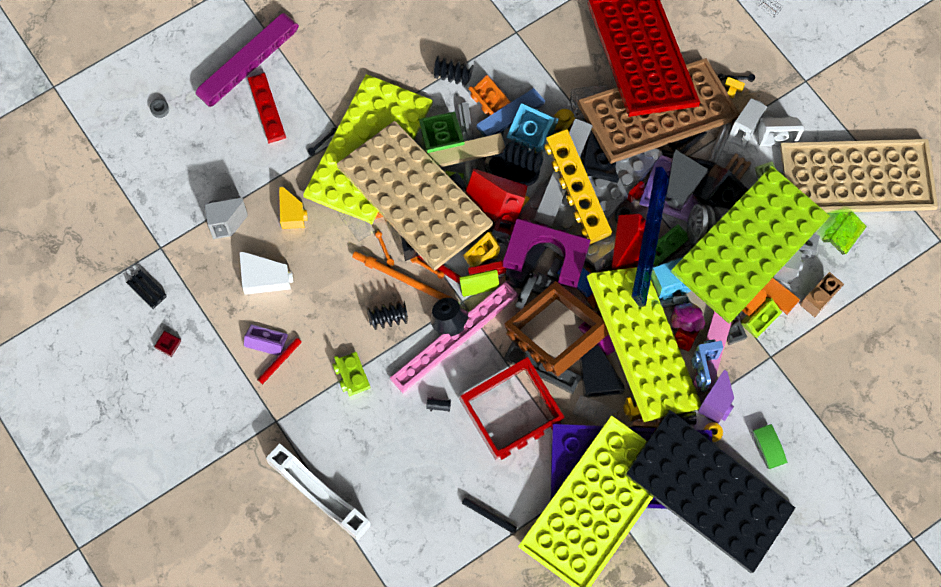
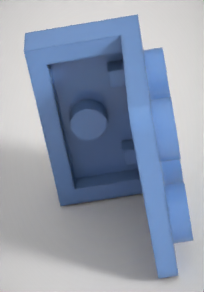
[691,339,723,392]

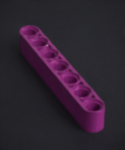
[195,13,299,107]

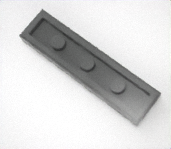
[503,341,582,394]

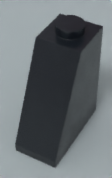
[505,243,546,290]
[579,346,625,398]

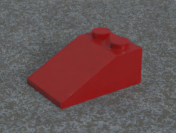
[465,169,528,223]
[612,214,656,270]

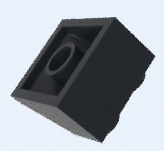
[693,164,749,209]

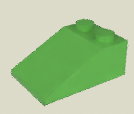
[419,111,465,153]

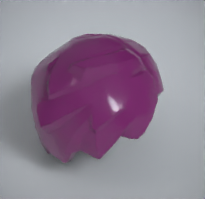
[671,303,705,332]

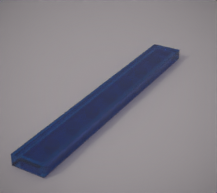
[632,166,669,307]

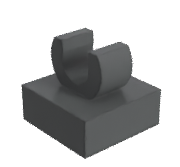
[531,272,556,295]

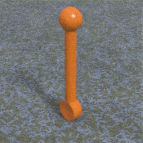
[375,231,394,267]
[410,257,444,279]

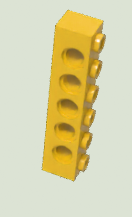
[544,129,612,244]

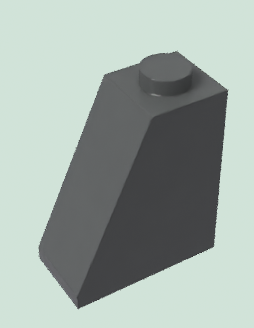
[665,150,708,211]

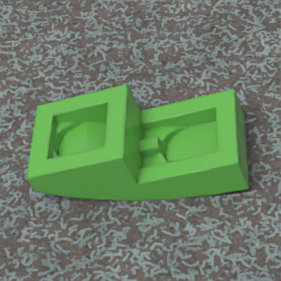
[752,424,788,469]

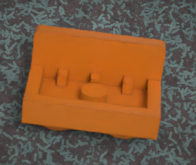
[468,75,511,116]

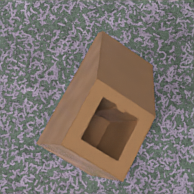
[800,272,844,318]

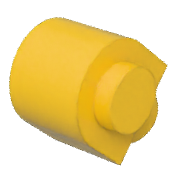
[554,109,574,132]

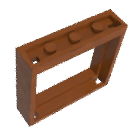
[504,281,609,377]

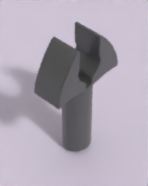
[659,296,689,307]

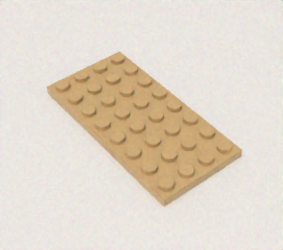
[337,121,493,271]
[780,139,938,213]

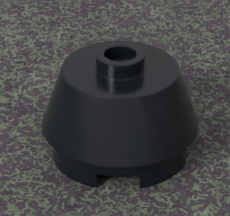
[431,298,468,336]

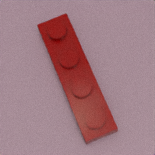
[248,73,286,143]

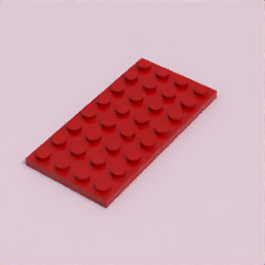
[588,0,700,117]

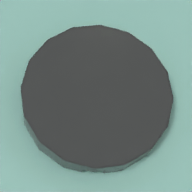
[515,272,538,309]

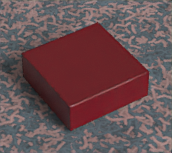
[154,330,182,357]

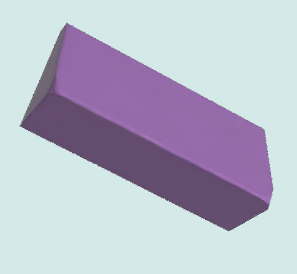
[244,324,288,356]

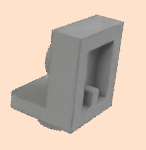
[799,234,820,259]

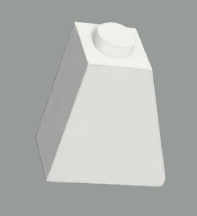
[728,98,767,149]
[240,252,293,295]

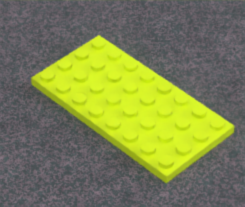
[303,74,433,225]
[587,266,702,422]
[518,416,653,587]

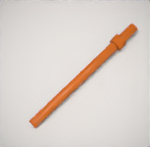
[352,251,456,300]

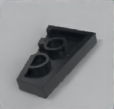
[583,130,619,183]

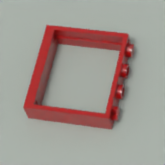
[459,357,565,460]

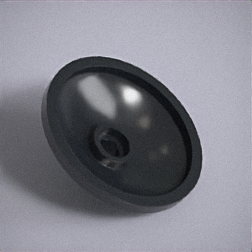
[484,153,540,186]

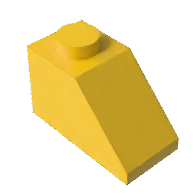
[279,187,308,229]

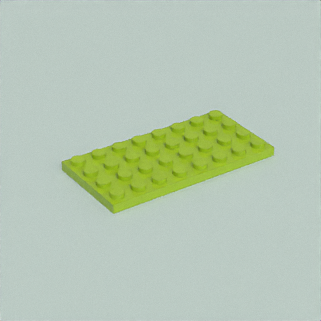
[671,166,830,324]

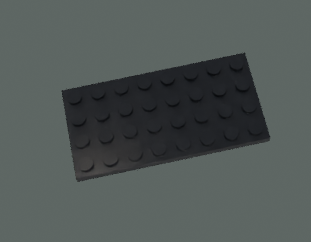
[624,410,796,573]

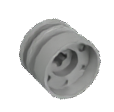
[687,204,730,244]

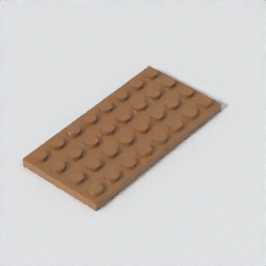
[577,58,740,164]

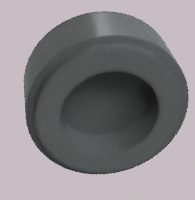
[150,99,169,118]

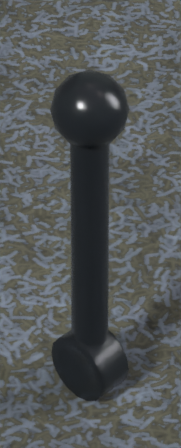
[717,73,755,82]
[308,128,337,156]

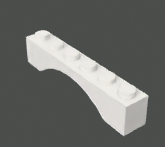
[266,443,371,541]

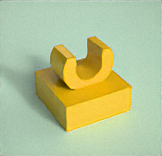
[725,77,745,99]

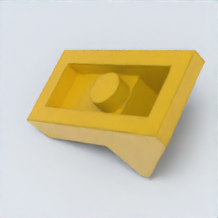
[463,232,501,267]

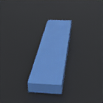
[476,88,545,137]

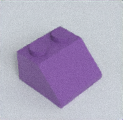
[698,370,734,424]

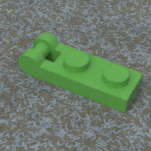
[643,224,689,267]

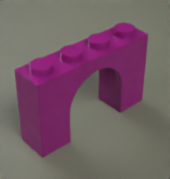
[503,219,591,288]

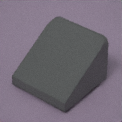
[547,258,564,286]

